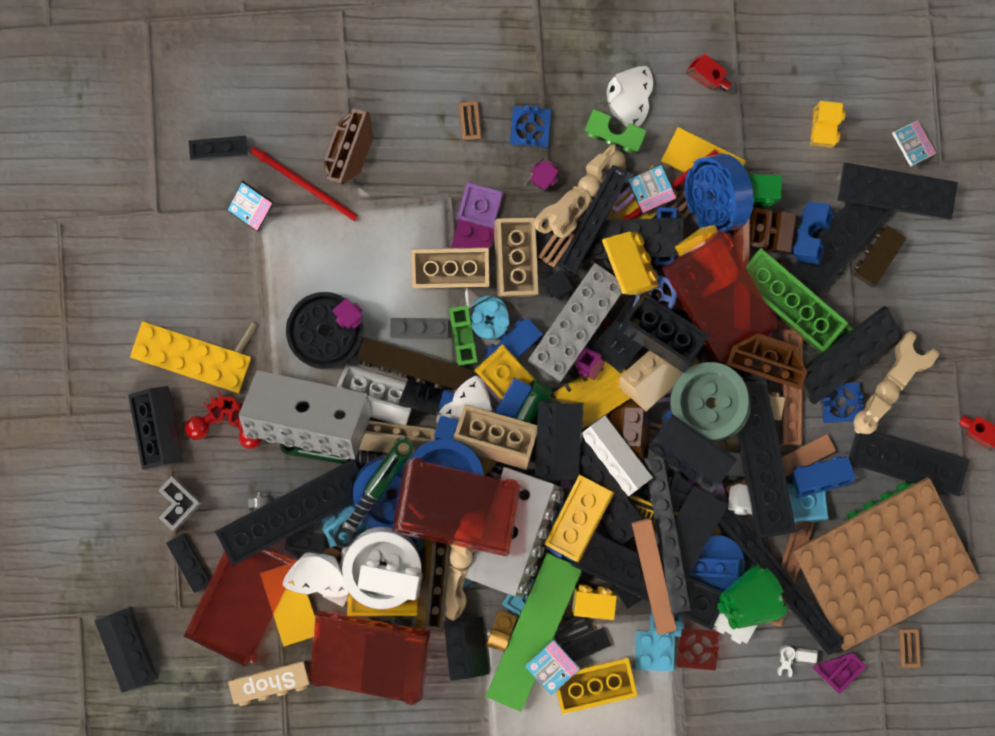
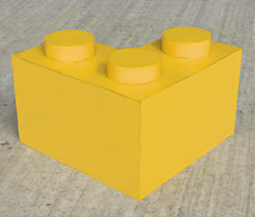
[810,101,846,148]

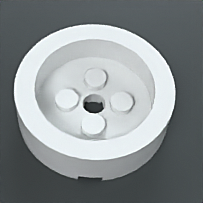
[342,527,421,609]

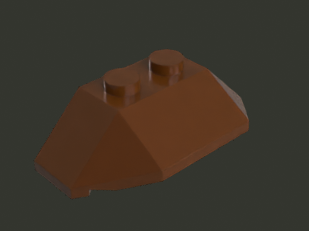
[324,108,373,185]
[726,333,807,390]
[610,398,651,468]

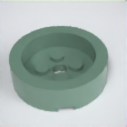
[671,362,751,442]

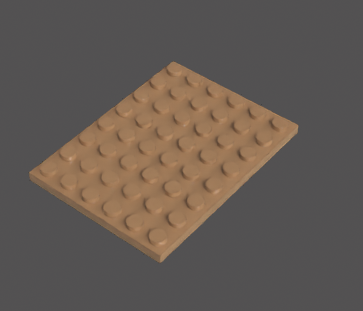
[792,477,979,651]

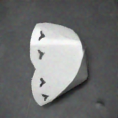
[606,66,653,127]
[436,376,492,424]
[282,552,349,597]

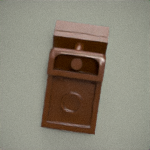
[720,208,798,254]

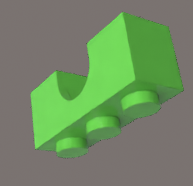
[585,109,647,154]
[449,305,478,367]

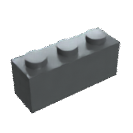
[390,318,449,339]

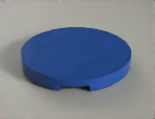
[689,534,744,592]

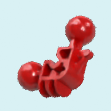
[185,391,263,449]

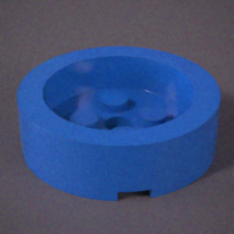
[685,153,753,234]
[404,439,484,521]
[353,455,425,533]

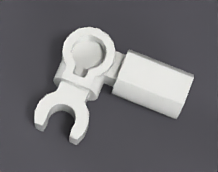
[777,645,818,677]

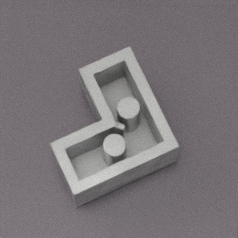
[158,476,203,531]

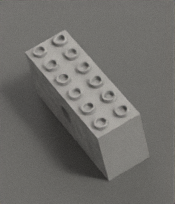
[527,263,622,384]
[239,370,371,459]
[465,467,564,598]

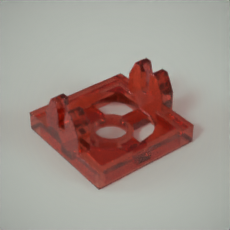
[677,628,719,671]

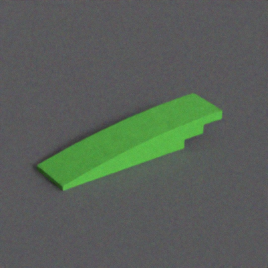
[736,248,853,354]
[485,552,582,712]

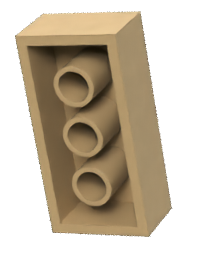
[494,218,538,298]
[411,247,489,288]

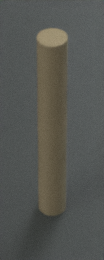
[234,322,258,354]

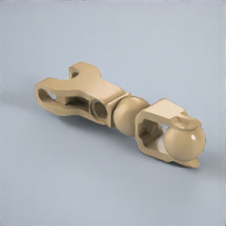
[534,145,628,238]
[854,331,939,434]
[445,511,485,621]

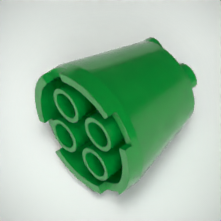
[717,564,788,630]

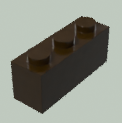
[853,226,907,288]

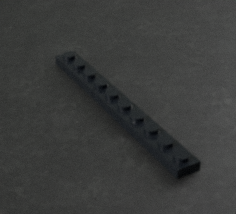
[715,493,844,655]

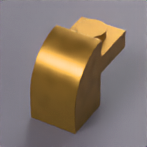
[486,610,517,652]

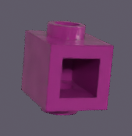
[529,160,559,192]
[332,298,363,329]
[574,347,605,380]

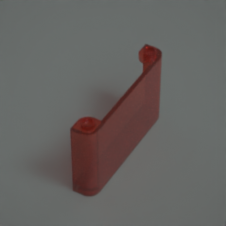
[662,230,779,364]
[392,457,521,557]
[184,547,297,667]
[309,610,431,705]

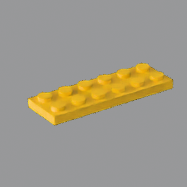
[130,321,252,394]

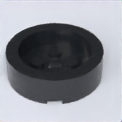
[286,292,364,370]

